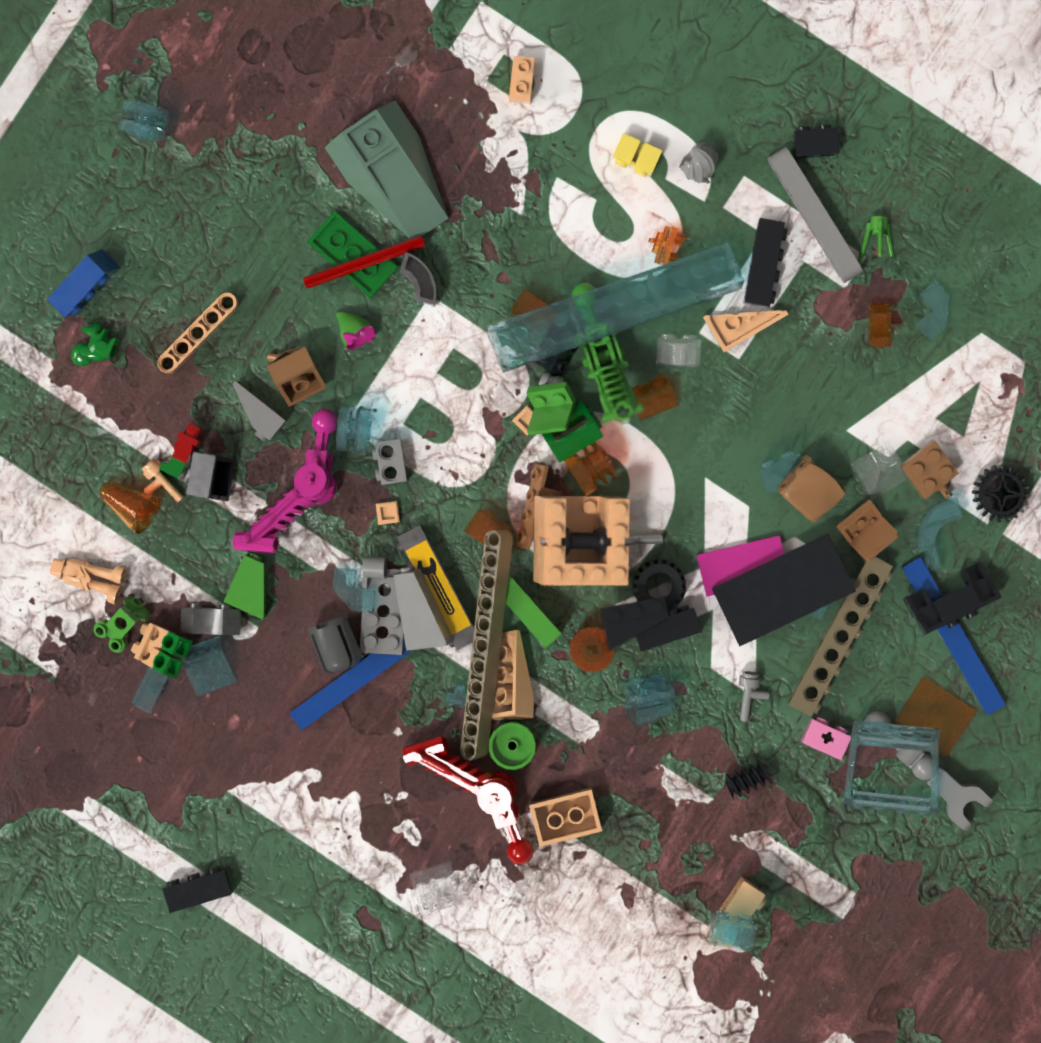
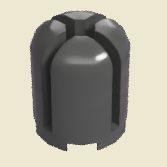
[307,614,362,674]

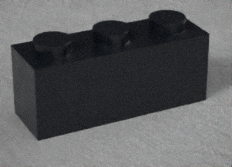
[636,605,702,652]
[162,866,233,913]

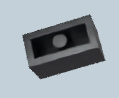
[793,124,839,159]

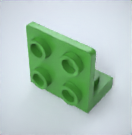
[526,382,576,435]

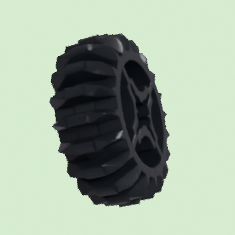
[971,465,1030,522]

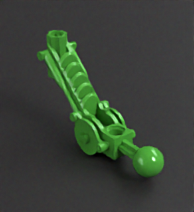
[571,282,644,425]

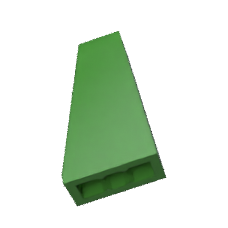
[505,576,562,648]

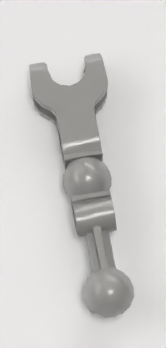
[864,711,993,831]

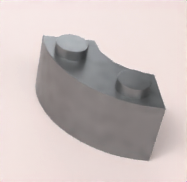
[400,252,437,307]
[180,603,241,635]

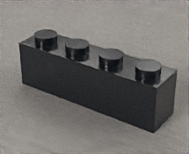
[743,218,788,308]

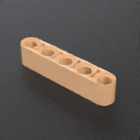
[157,293,239,374]

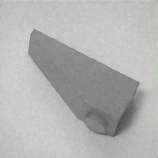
[233,381,287,442]

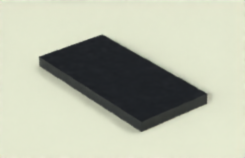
[712,533,856,647]

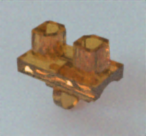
[648,226,686,265]

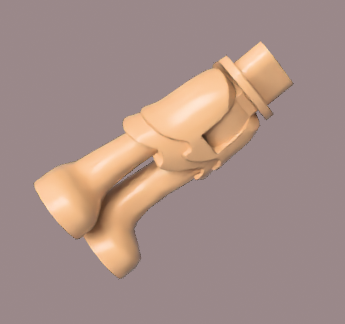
[49,558,127,605]

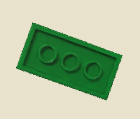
[307,210,399,299]

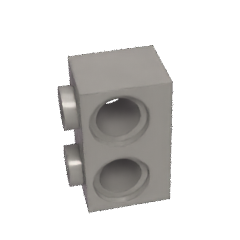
[372,439,408,485]

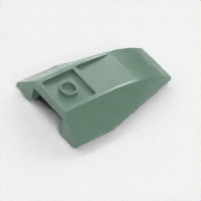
[325,101,449,239]

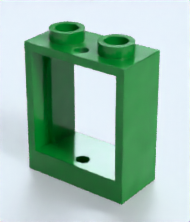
[542,400,604,463]

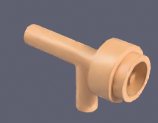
[141,458,184,502]

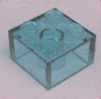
[707,910,757,951]

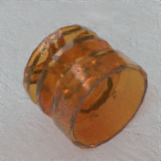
[564,442,617,496]
[570,626,614,672]

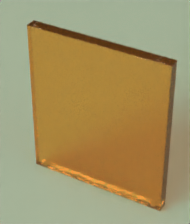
[893,677,977,758]

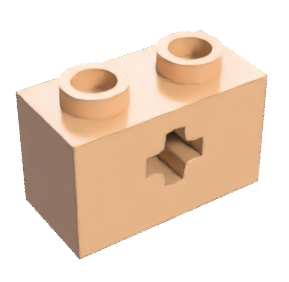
[509,56,535,104]

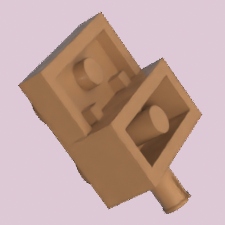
[899,439,959,500]

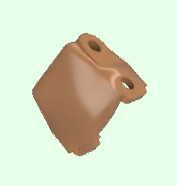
[777,455,846,522]

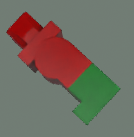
[159,423,203,480]

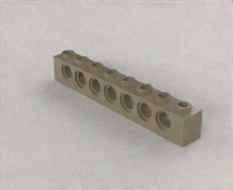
[787,557,893,717]

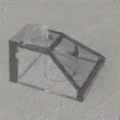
[850,441,909,500]

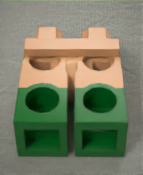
[131,623,193,679]

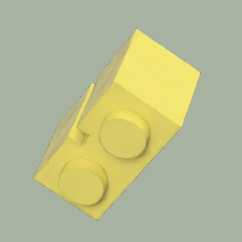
[612,133,662,177]

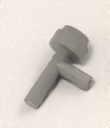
[738,671,769,722]

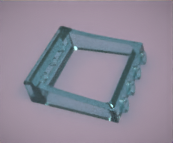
[843,720,940,816]

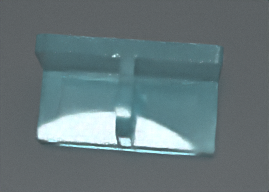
[131,667,169,714]

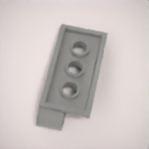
[360,556,404,655]

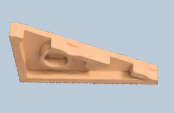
[703,310,788,353]

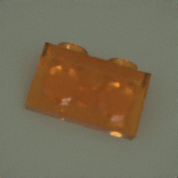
[633,375,679,421]

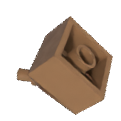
[267,347,327,407]

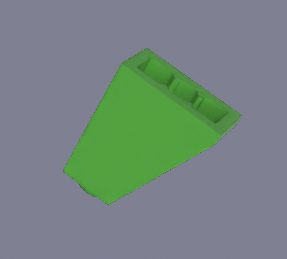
[223,553,266,619]

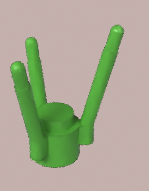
[858,216,894,265]

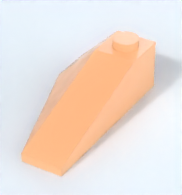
[492,630,534,720]

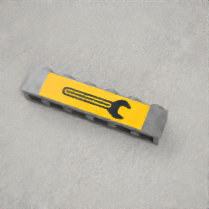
[396,525,474,650]

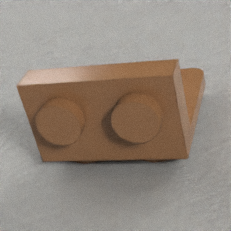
[836,500,899,561]

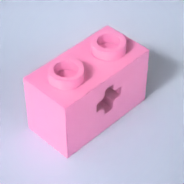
[801,716,852,760]

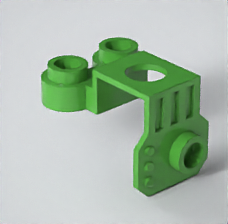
[94,596,151,653]

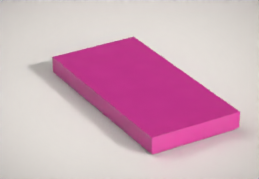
[696,535,784,597]

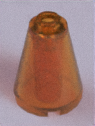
[99,481,160,534]

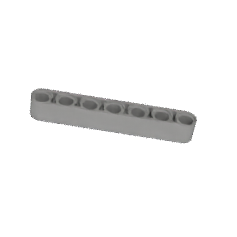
[767,147,863,283]

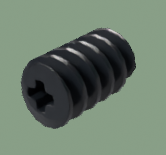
[725,760,773,800]

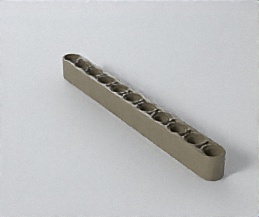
[460,529,513,760]

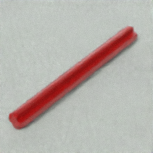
[303,236,425,289]

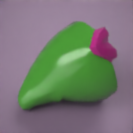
[336,312,377,351]

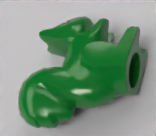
[71,322,121,367]

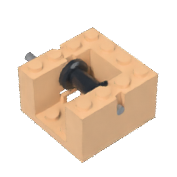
[533,496,663,585]

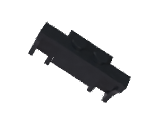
[903,561,1002,636]

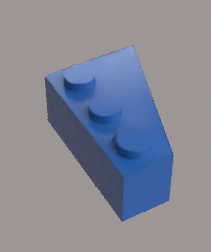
[47,249,120,318]

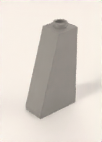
[393,566,453,651]

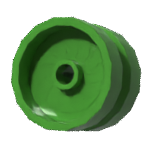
[489,721,536,770]

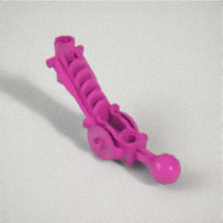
[232,408,338,554]

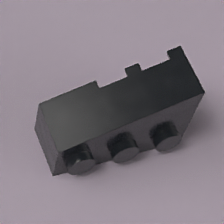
[599,596,669,653]

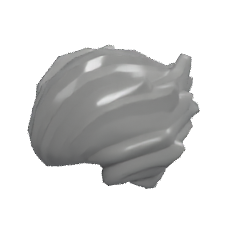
[679,142,718,184]

